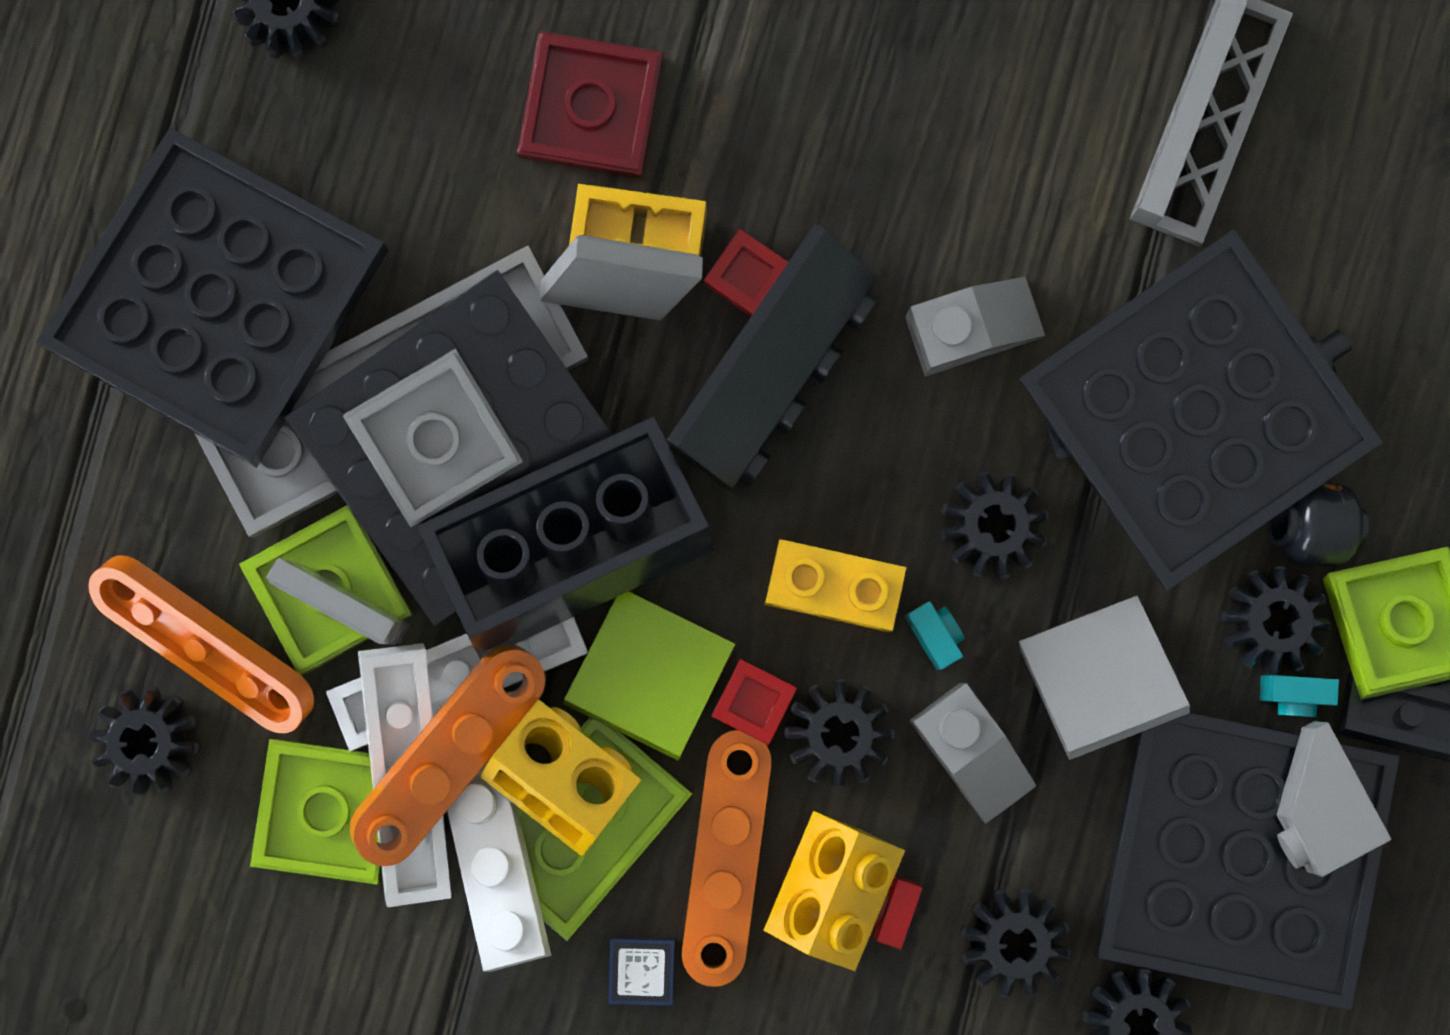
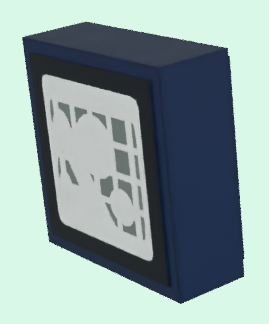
[608,937,675,1006]

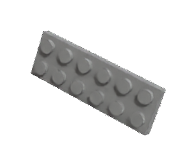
[194,246,589,538]

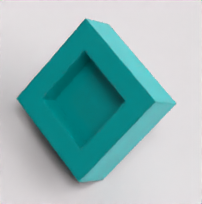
[904,601,965,670]
[1259,675,1339,717]

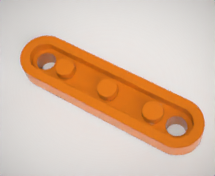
[89,555,314,733]
[350,644,545,866]
[682,730,771,987]

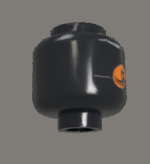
[1267,483,1369,567]

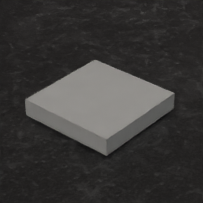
[539,235,703,321]
[343,348,523,527]
[266,557,410,645]
[1019,596,1190,760]

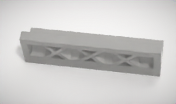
[1130,0,1293,247]

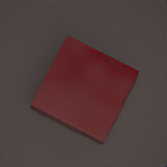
[517,31,663,179]

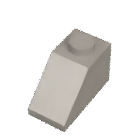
[905,277,1045,377]
[909,683,1036,824]
[1276,721,1392,877]

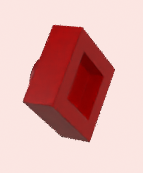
[703,229,788,316]
[712,659,797,745]
[873,875,922,950]

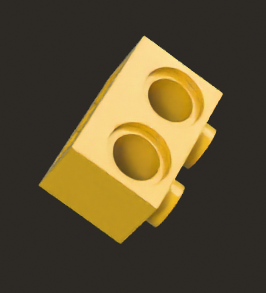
[569,184,707,257]
[764,539,907,632]
[480,699,642,856]
[764,811,905,971]

